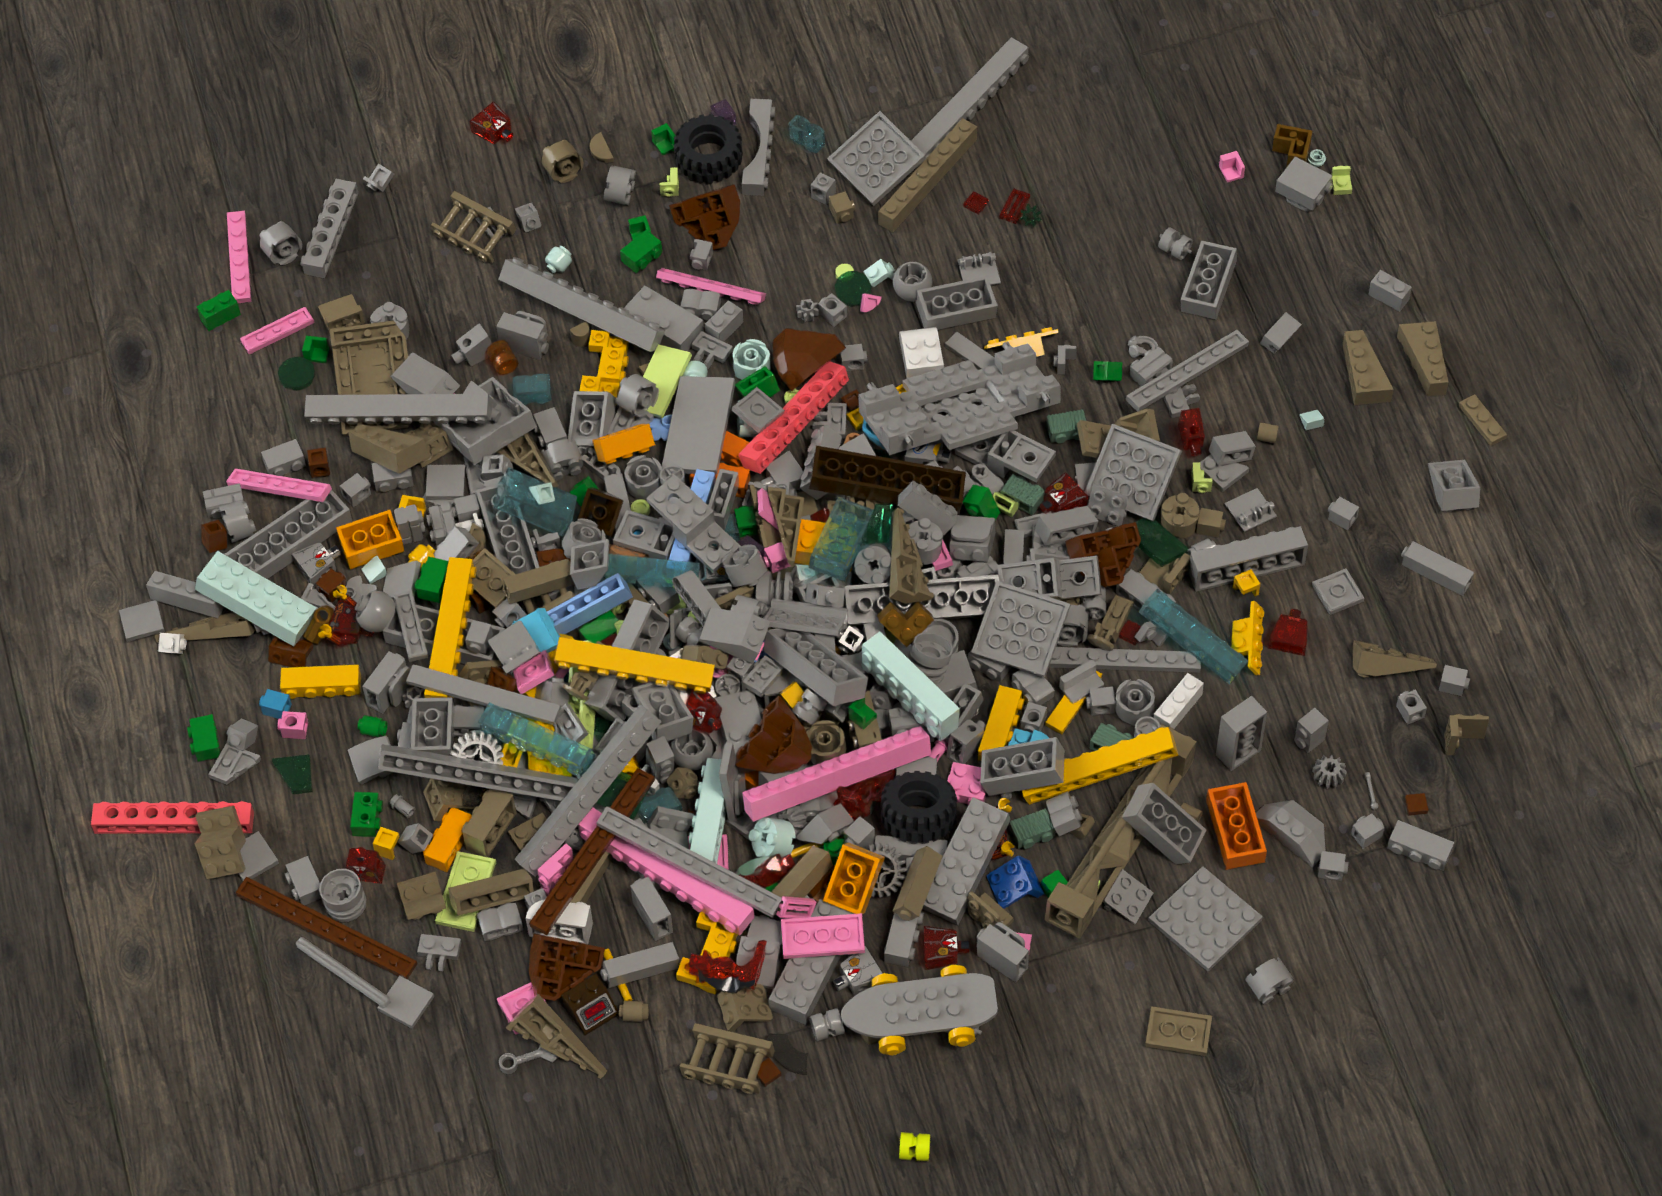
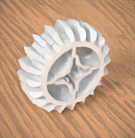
[450,731,504,765]

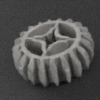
[864,843,907,898]

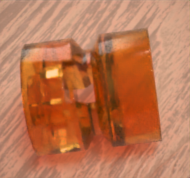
[486,340,519,375]

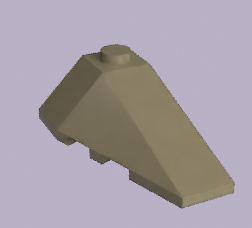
[1353,640,1437,677]

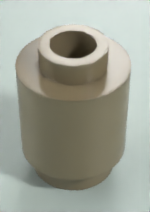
[619,1001,649,1022]

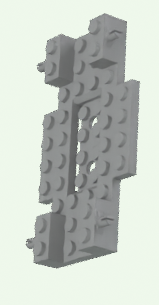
[858,341,1061,455]

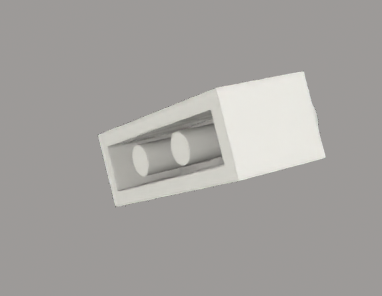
[1154,673,1204,729]

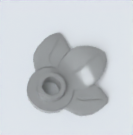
[340,575,377,607]

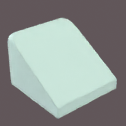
[1300,410,1324,430]
[529,482,555,505]
[361,556,386,584]

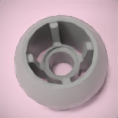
[893,262,932,302]
[355,590,396,632]
[671,728,713,771]

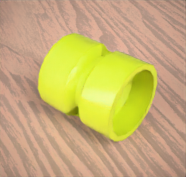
[899,1132,930,1161]

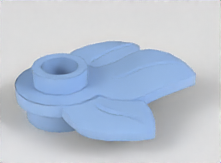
[649,415,672,441]

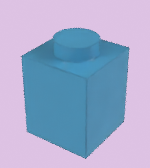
[259,689,292,719]

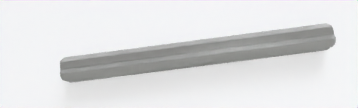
[296,937,391,1008]

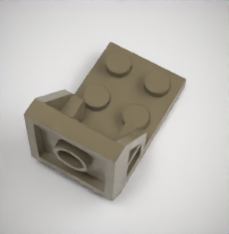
[1077,408,1160,458]

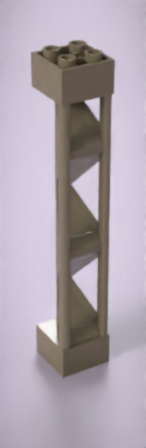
[1045,724,1197,938]

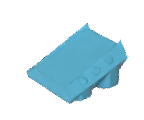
[512,608,560,653]

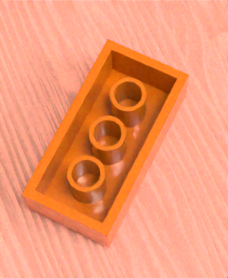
[1206,782,1267,870]

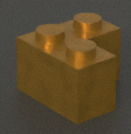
[1272,124,1313,168]
[877,602,934,647]

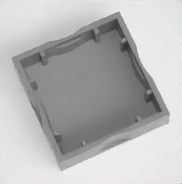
[434,377,536,465]

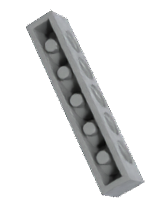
[301,179,358,278]

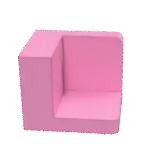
[1219,151,1245,182]

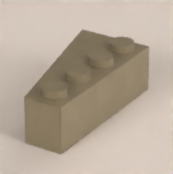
[1397,321,1449,396]
[1343,330,1394,405]
[348,424,428,473]

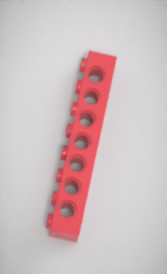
[739,362,849,474]
[91,801,254,834]

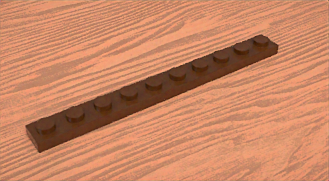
[529,768,655,935]
[236,877,417,980]

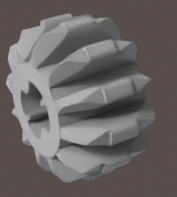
[1312,755,1347,789]
[775,805,808,838]

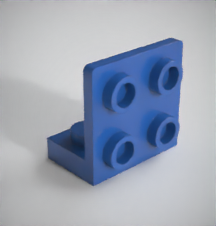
[987,855,1044,909]

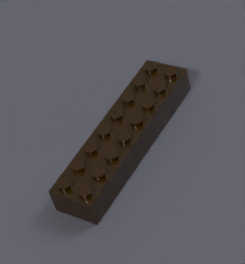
[809,445,966,515]

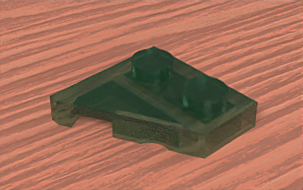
[861,503,893,544]
[272,754,313,794]

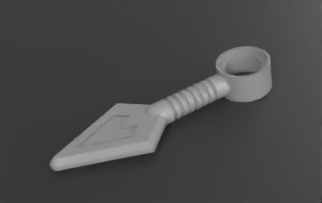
[499,1046,559,1074]

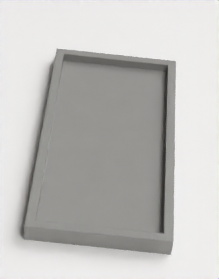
[662,376,736,475]

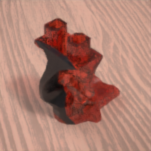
[688,940,767,994]

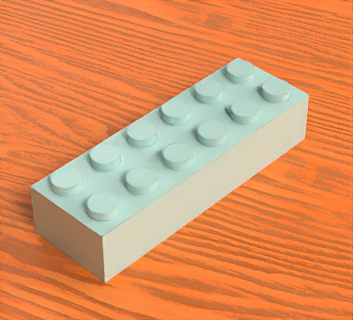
[195,551,316,646]
[861,631,960,741]
[689,758,726,864]

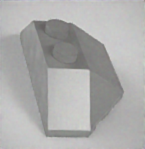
[1256,800,1325,867]

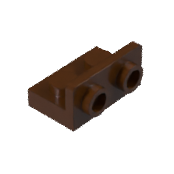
[268,636,313,667]
[487,666,517,692]

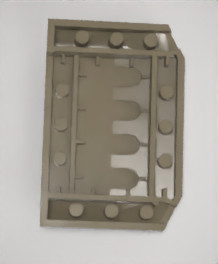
[330,321,409,436]

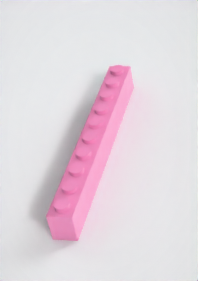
[742,726,931,822]
[578,808,754,935]

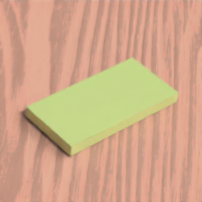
[643,344,692,418]
[435,851,496,932]

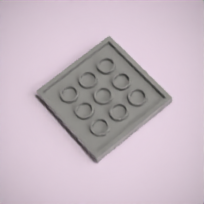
[827,111,926,206]
[1084,424,1182,521]
[971,581,1071,677]
[1148,867,1263,972]

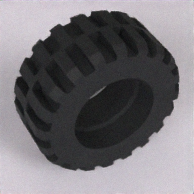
[674,114,743,183]
[881,771,957,844]

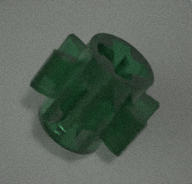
[1020,204,1043,227]

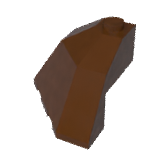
[669,184,740,250]
[773,328,846,391]
[1065,522,1141,587]
[735,696,812,774]
[529,933,605,1001]

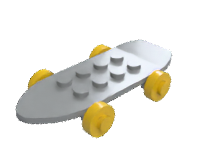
[841,965,998,1055]

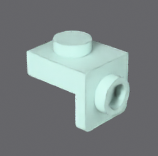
[864,259,895,287]

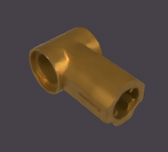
[303,605,335,644]

